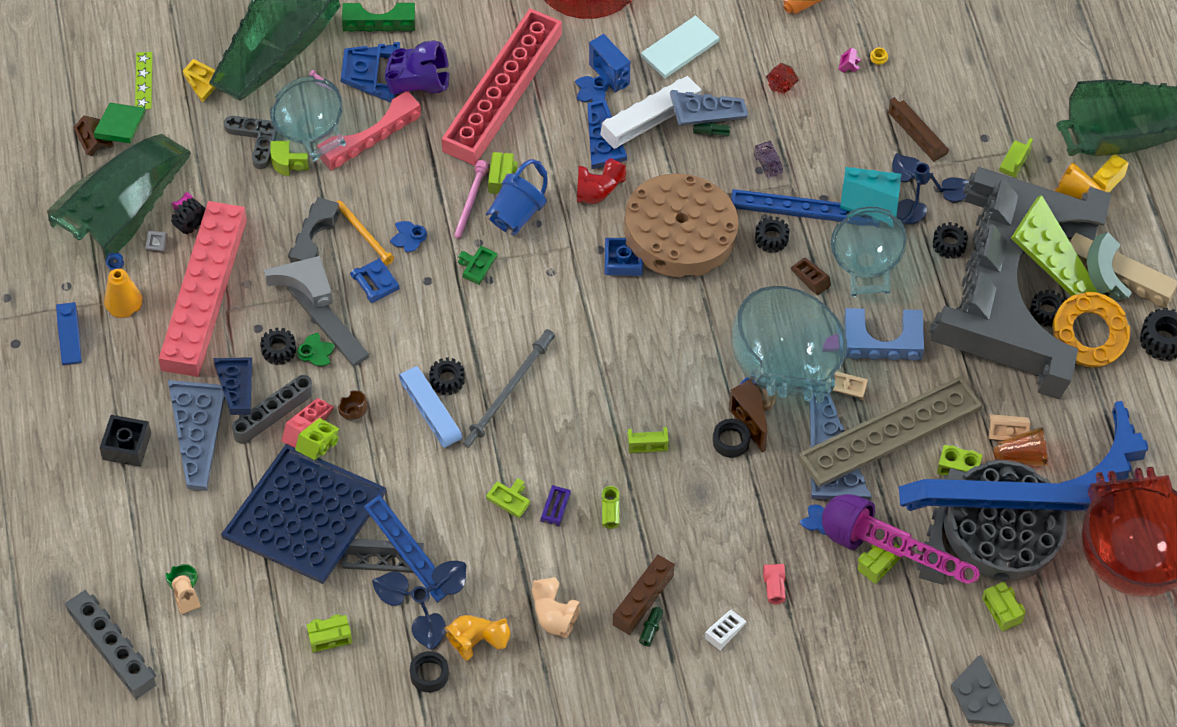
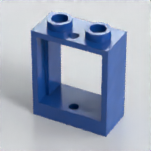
[589,34,631,93]

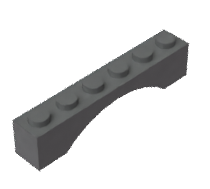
[916,468,966,584]

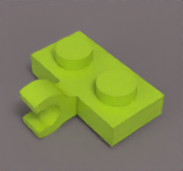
[486,478,530,519]

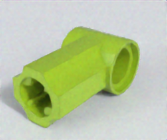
[601,486,620,529]

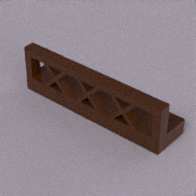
[888,97,949,162]

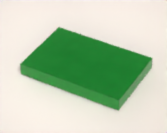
[94,103,146,144]

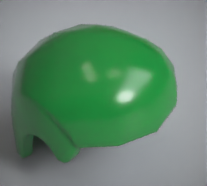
[165,564,198,589]

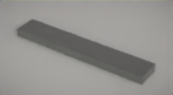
[287,286,369,367]

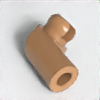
[761,384,777,410]

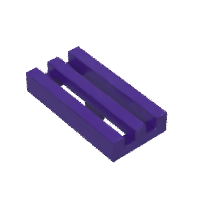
[540,485,571,527]

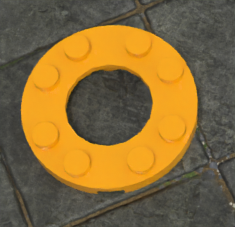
[1053,292,1130,368]

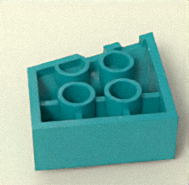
[840,167,901,227]

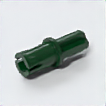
[693,122,731,137]
[639,607,663,647]

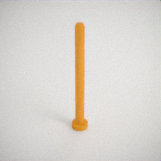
[336,200,394,266]

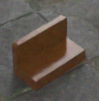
[73,115,113,156]

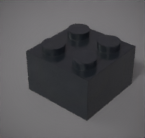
[100,415,152,467]

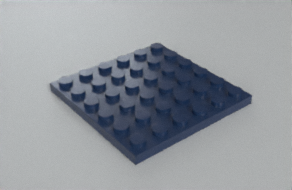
[221,444,387,584]

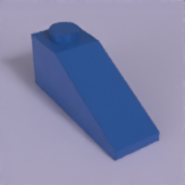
[56,302,82,365]

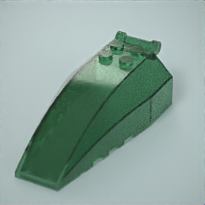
[209,0,341,101]
[1056,79,1177,156]
[47,134,191,261]

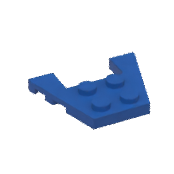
[340,42,400,103]

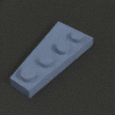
[670,90,748,126]

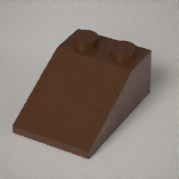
[729,379,768,453]

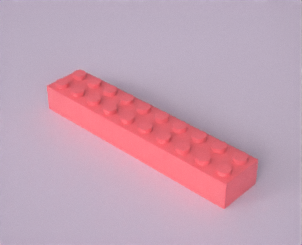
[442,8,562,166]
[159,201,247,377]

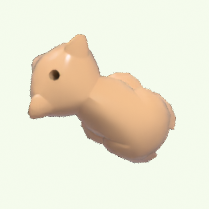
[532,577,580,639]

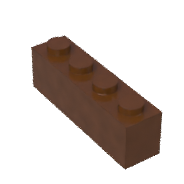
[613,554,675,635]

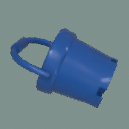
[486,159,548,236]

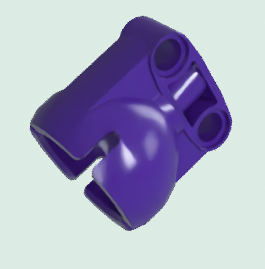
[385,40,450,94]

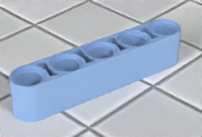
[399,366,462,448]

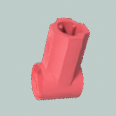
[763,564,786,604]

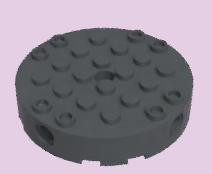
[944,460,1067,581]

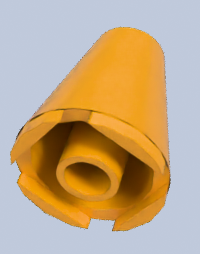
[1054,162,1105,199]
[104,269,142,318]

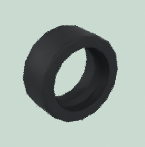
[712,418,750,458]
[409,651,449,693]

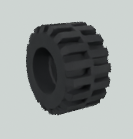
[1140,308,1177,361]

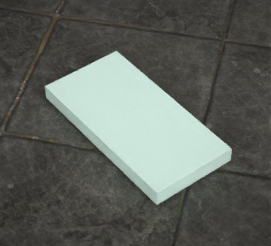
[641,15,720,79]

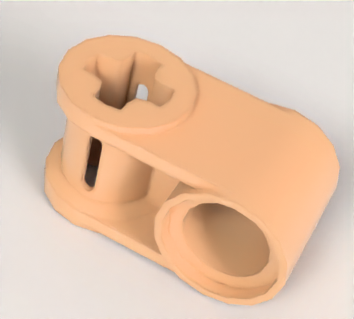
[172,576,201,615]

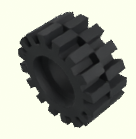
[171,198,206,234]
[755,216,790,253]
[932,222,968,259]
[1030,290,1065,327]
[260,327,296,365]
[429,357,465,395]

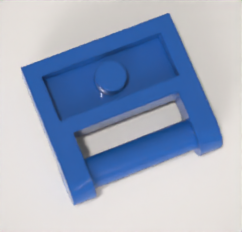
[350,258,400,303]

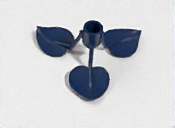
[892,153,969,225]
[372,561,467,650]

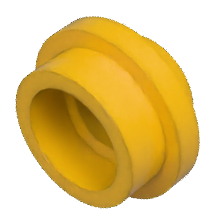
[870,47,888,65]

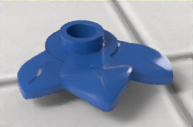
[575,76,609,102]
[390,221,427,252]
[799,504,826,535]

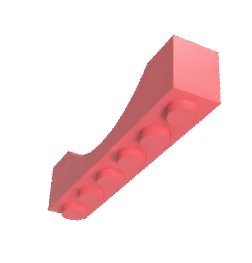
[317,91,421,170]

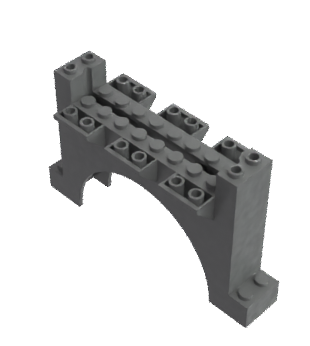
[929,166,1112,400]

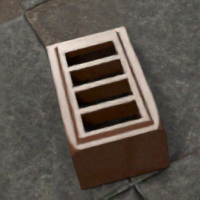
[791,257,831,295]

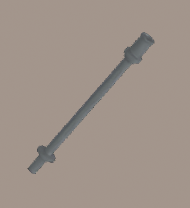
[463,329,555,448]

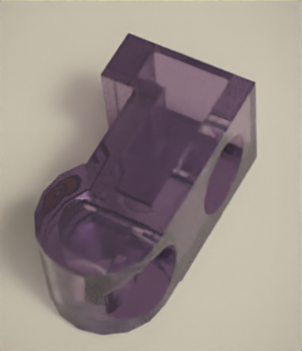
[753,140,783,178]

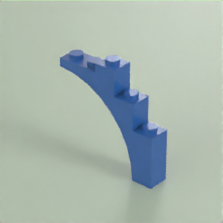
[1060,401,1148,494]

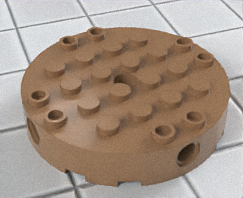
[623,174,738,277]

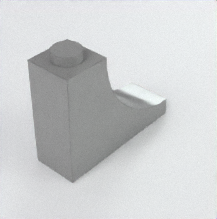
[264,256,333,308]

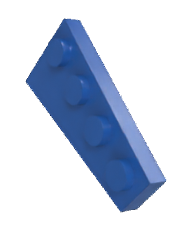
[587,99,627,169]

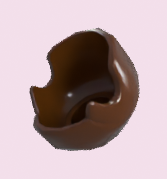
[338,390,368,421]

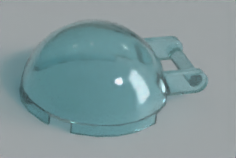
[270,76,347,162]
[831,207,907,297]

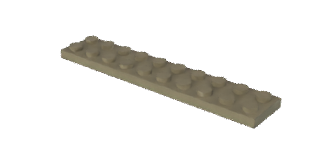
[797,376,983,488]

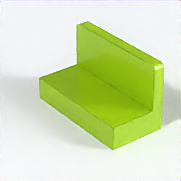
[999,138,1033,178]

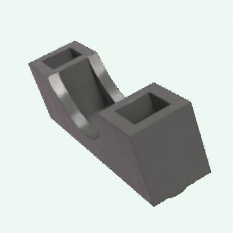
[288,197,340,263]

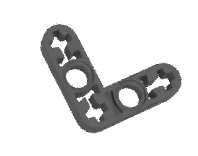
[224,116,277,169]

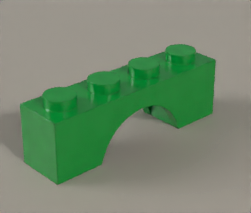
[342,2,416,32]

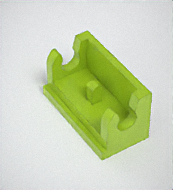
[627,427,669,453]

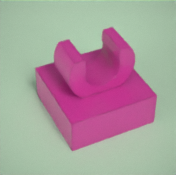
[838,47,861,73]

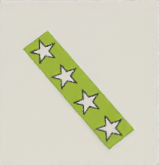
[135,52,153,109]

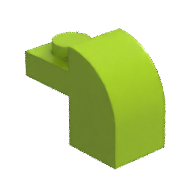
[270,141,309,176]

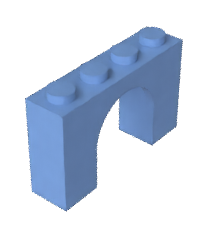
[844,308,924,361]

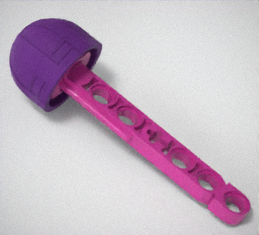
[822,494,980,584]

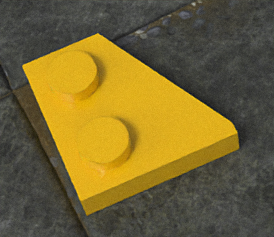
[183,59,224,102]

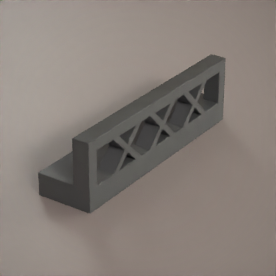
[342,539,425,573]

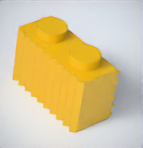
[1092,154,1129,192]

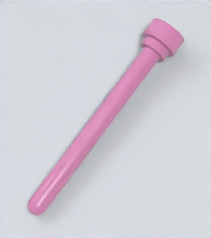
[454,160,490,239]

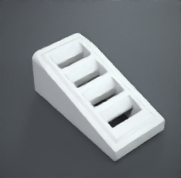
[705,610,747,651]

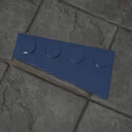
[213,357,253,415]

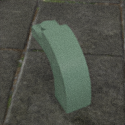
[1087,232,1132,302]

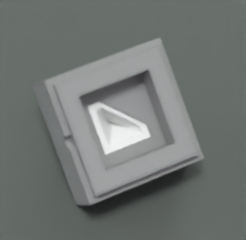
[145,230,168,252]

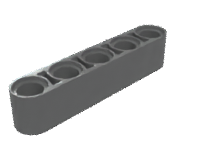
[232,375,313,444]

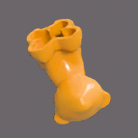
[444,615,511,661]

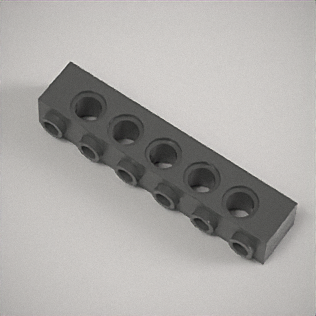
[65,590,156,699]

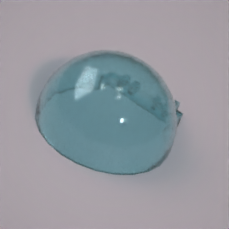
[731,286,847,403]

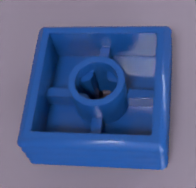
[604,237,643,276]

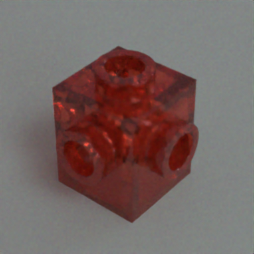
[766,63,799,94]

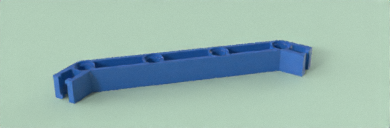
[899,479,1114,517]

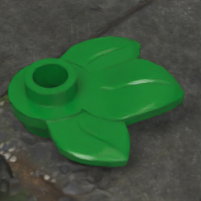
[297,333,335,366]

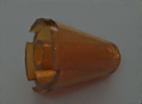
[993,427,1048,467]

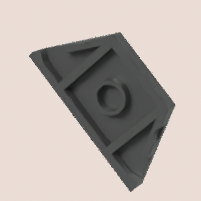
[951,655,1015,727]

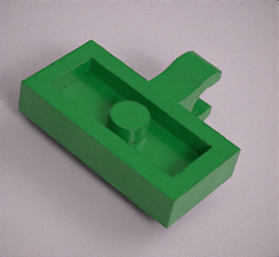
[458,245,497,285]

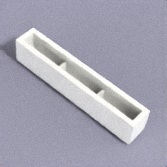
[600,76,702,149]

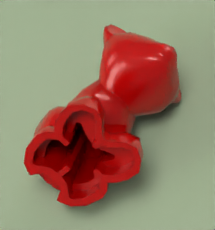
[577,158,627,204]

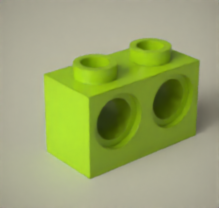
[295,418,339,460]
[937,445,983,476]

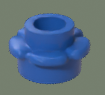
[105,252,124,270]

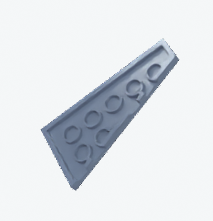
[168,380,225,491]
[809,393,872,500]

